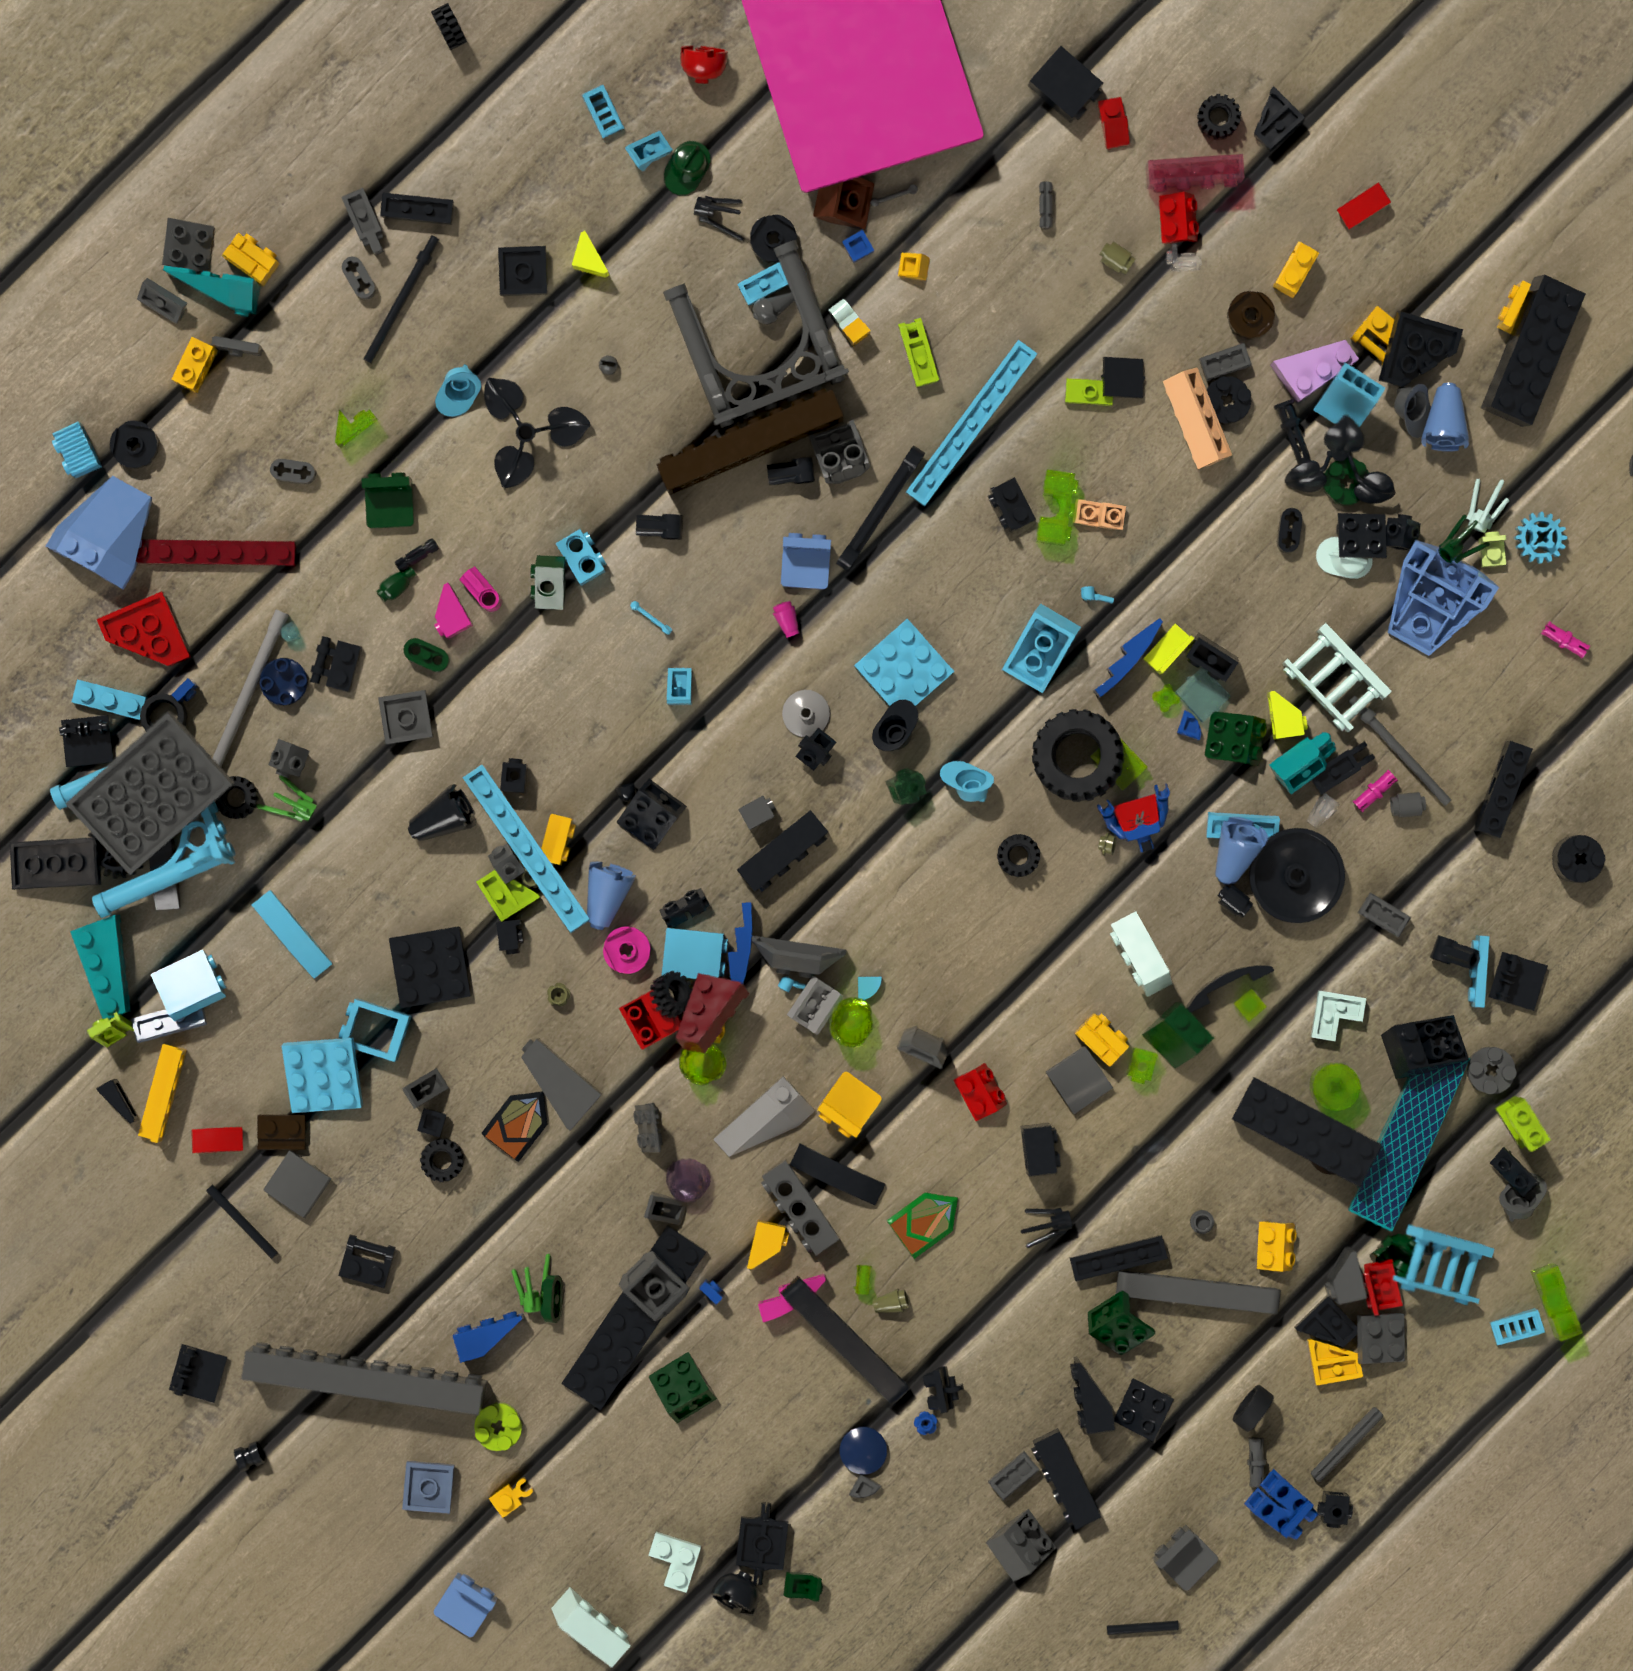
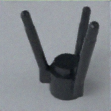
[694,196,744,241]
[1020,1208,1072,1248]

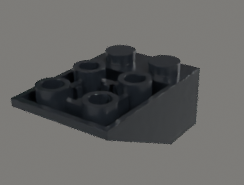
[1381,1015,1469,1079]
[1070,1356,1115,1434]

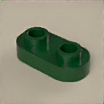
[403,638,450,672]
[540,1275,563,1323]

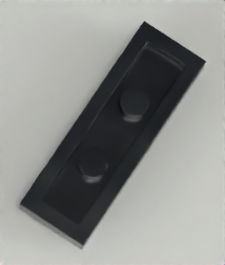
[380,193,454,225]

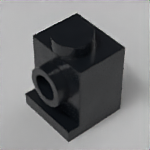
[500,758,528,793]
[496,920,524,955]

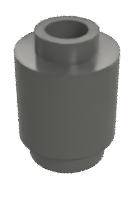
[1390,792,1426,818]

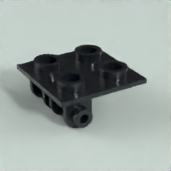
[1336,513,1387,559]
[59,715,113,767]
[1488,952,1548,1011]
[169,1344,228,1403]
[1114,1378,1174,1442]

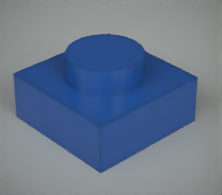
[842,230,874,263]
[171,678,198,702]
[699,1279,723,1305]

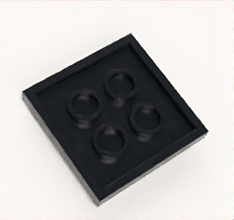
[389,926,471,1008]

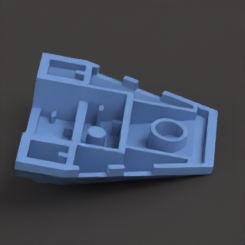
[45,476,153,590]
[1388,540,1499,656]

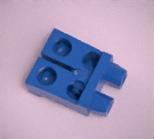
[1244,1469,1317,1540]

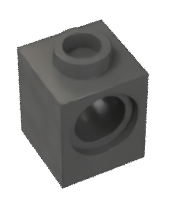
[738,796,776,830]

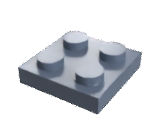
[402,1461,455,1514]

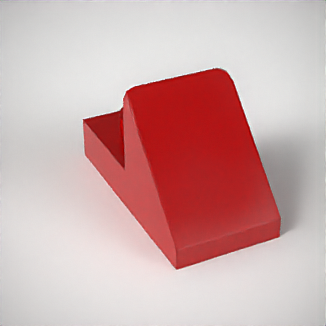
[1097,97,1130,149]

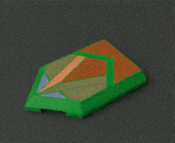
[887,1192,958,1259]

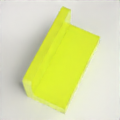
[1143,624,1194,675]

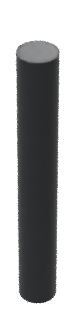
[1107,1620,1179,1635]

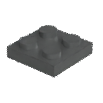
[378,690,433,745]
[1357,1313,1405,1364]

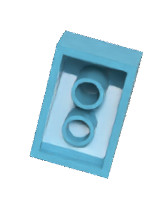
[1002,603,1081,693]

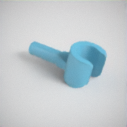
[1081,586,1114,604]
[778,976,807,992]

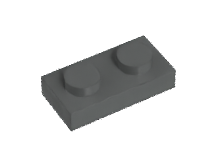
[137,278,187,324]

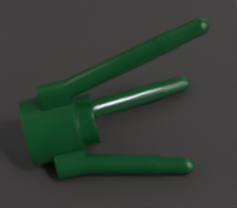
[1438,515,1490,564]

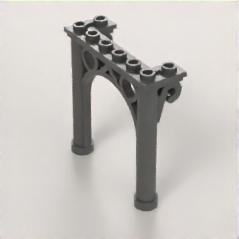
[663,240,849,429]

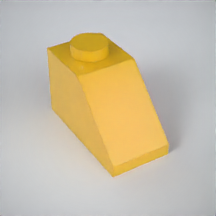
[747,1220,789,1269]

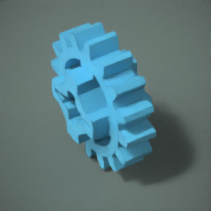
[1514,512,1567,564]

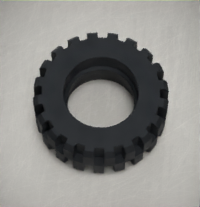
[1032,709,1125,802]

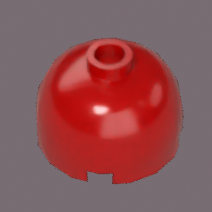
[680,45,728,84]

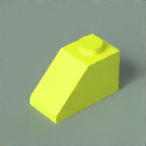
[1267,691,1308,740]

